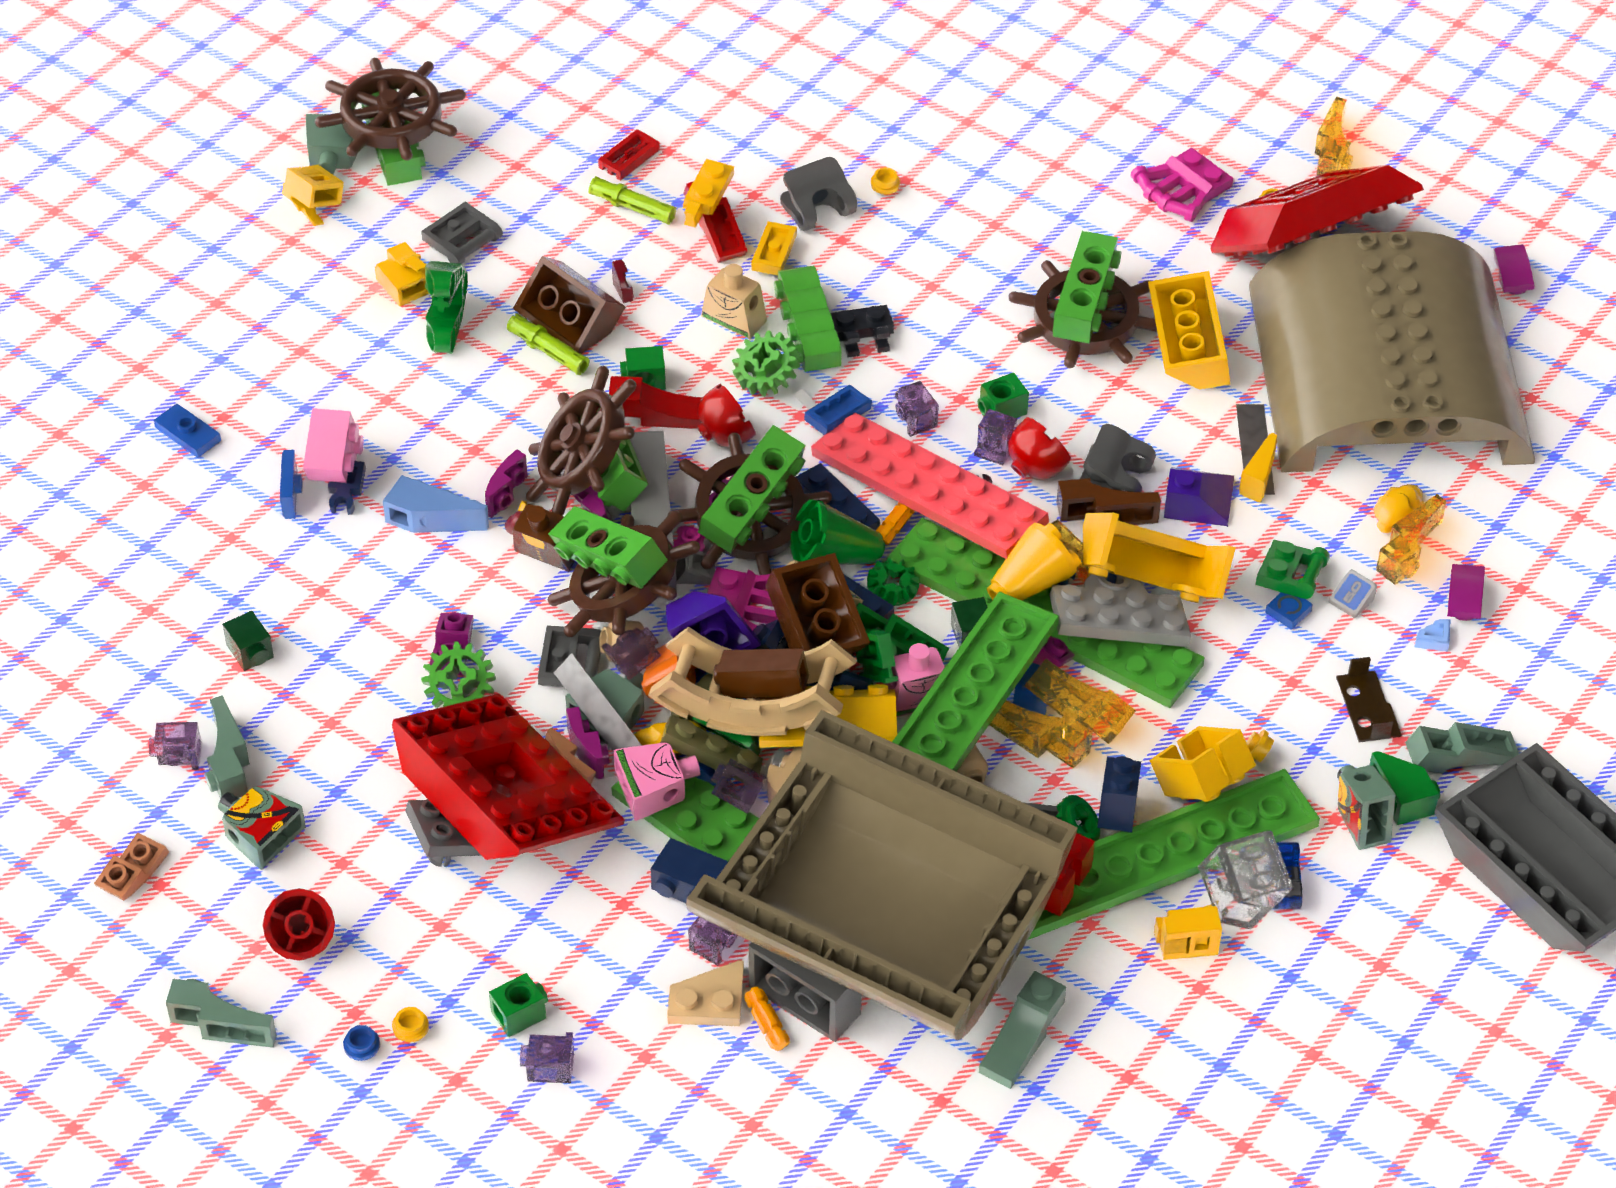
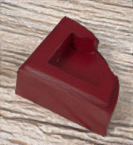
[612,259,634,303]

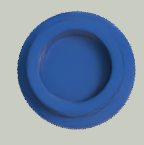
[343,1025,380,1061]

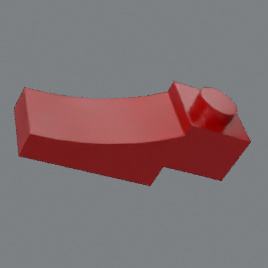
[683,181,748,263]
[609,376,702,429]

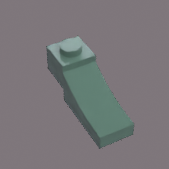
[204,695,250,799]
[1405,722,1519,774]
[979,971,1067,1089]
[165,979,277,1048]

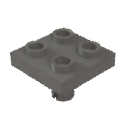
[405,799,482,867]

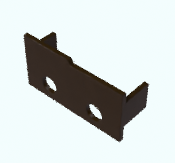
[1336,657,1402,743]

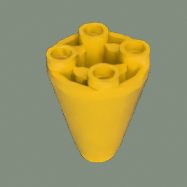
[987,522,1081,601]

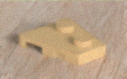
[667,960,744,1027]

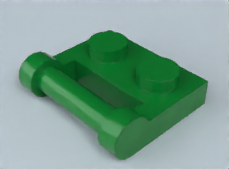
[1255,539,1330,599]

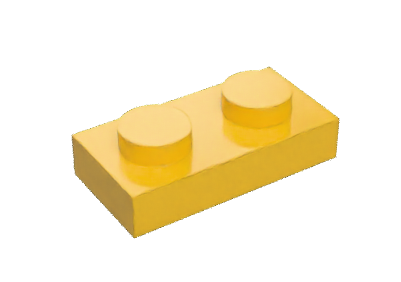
[751,221,797,276]

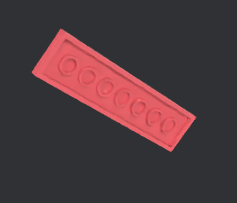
[811,413,1049,559]

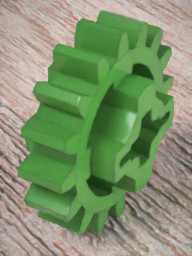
[732,330,801,397]
[421,641,496,708]

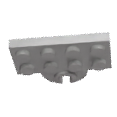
[1049,574,1192,647]

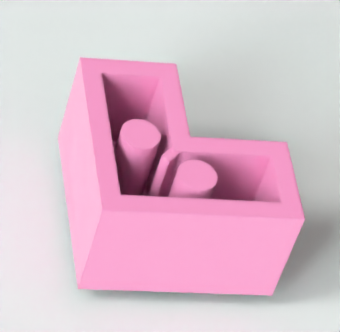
[303,408,364,483]

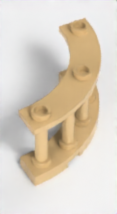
[648,627,856,736]

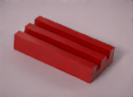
[598,129,660,181]

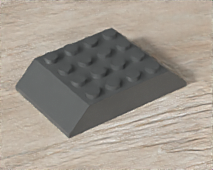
[1435,743,1616,952]

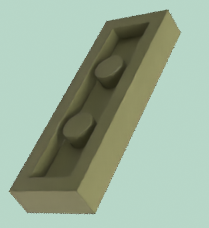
[661,714,764,787]

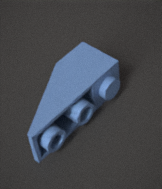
[383,475,489,533]

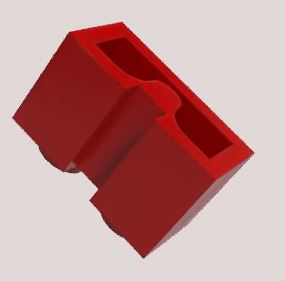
[1044,833,1095,916]

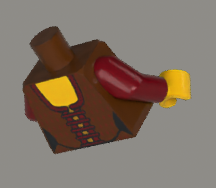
[505,500,575,572]

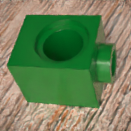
[620,346,666,390]
[977,372,1029,426]
[488,972,548,1038]

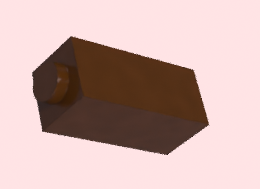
[714,648,809,698]

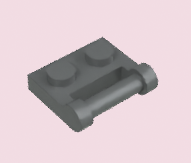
[421,201,503,264]
[538,625,601,687]

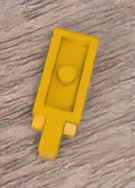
[683,158,734,228]

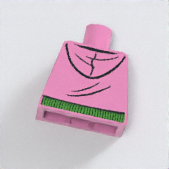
[883,643,945,717]
[614,743,700,821]

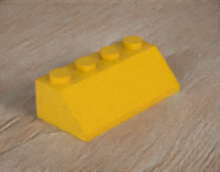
[1148,271,1230,390]
[759,684,897,748]

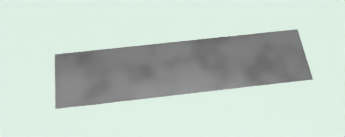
[1236,404,1275,495]
[554,653,642,752]

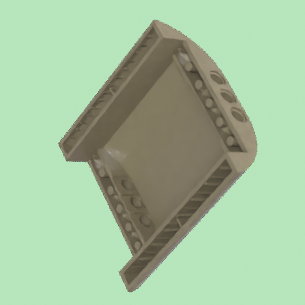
[1249,231,1535,473]
[686,710,1078,1040]

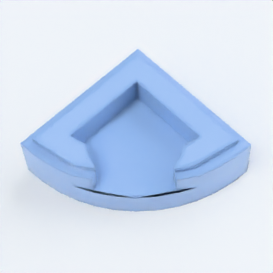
[1414,619,1451,652]

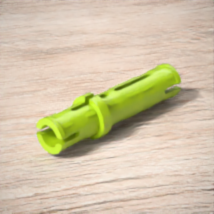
[588,176,676,225]
[507,313,590,376]

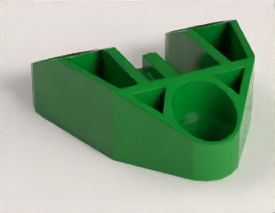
[425,261,468,354]

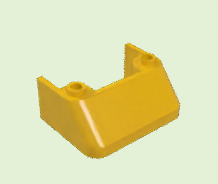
[1083,512,1236,603]

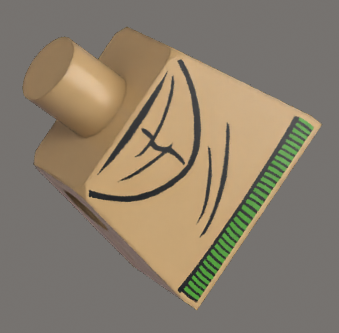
[701,264,767,339]

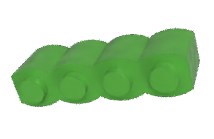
[774,265,842,372]

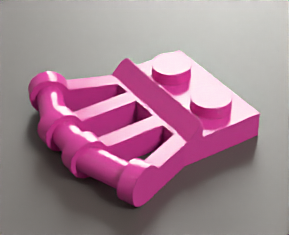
[1130,147,1233,222]
[707,567,778,631]

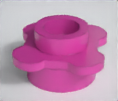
[673,525,706,552]

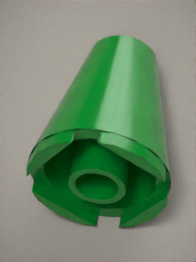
[790,500,885,564]

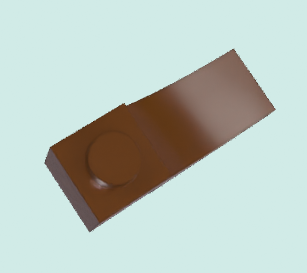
[1056,478,1161,525]

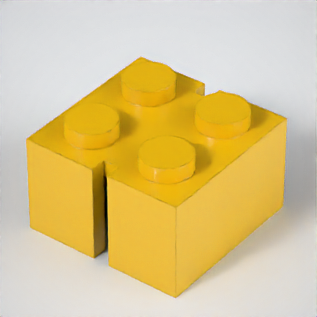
[1149,726,1256,802]

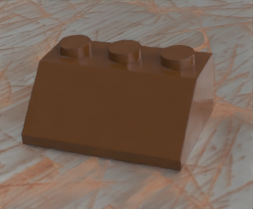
[513,256,626,354]
[765,553,870,655]

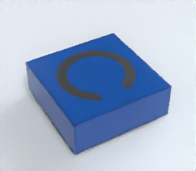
[1265,592,1313,630]

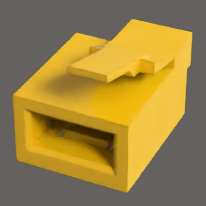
[282,165,344,226]
[375,242,429,307]
[1154,903,1222,960]

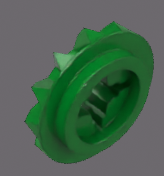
[867,557,920,606]
[1055,795,1101,841]

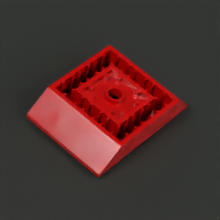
[1210,165,1424,257]
[391,694,625,860]

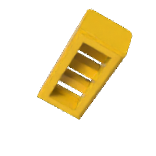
[1239,433,1277,503]

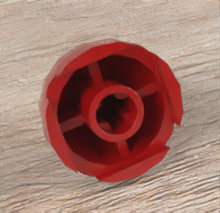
[696,383,756,448]
[1008,417,1071,480]
[262,888,335,961]

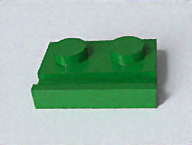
[856,627,898,684]

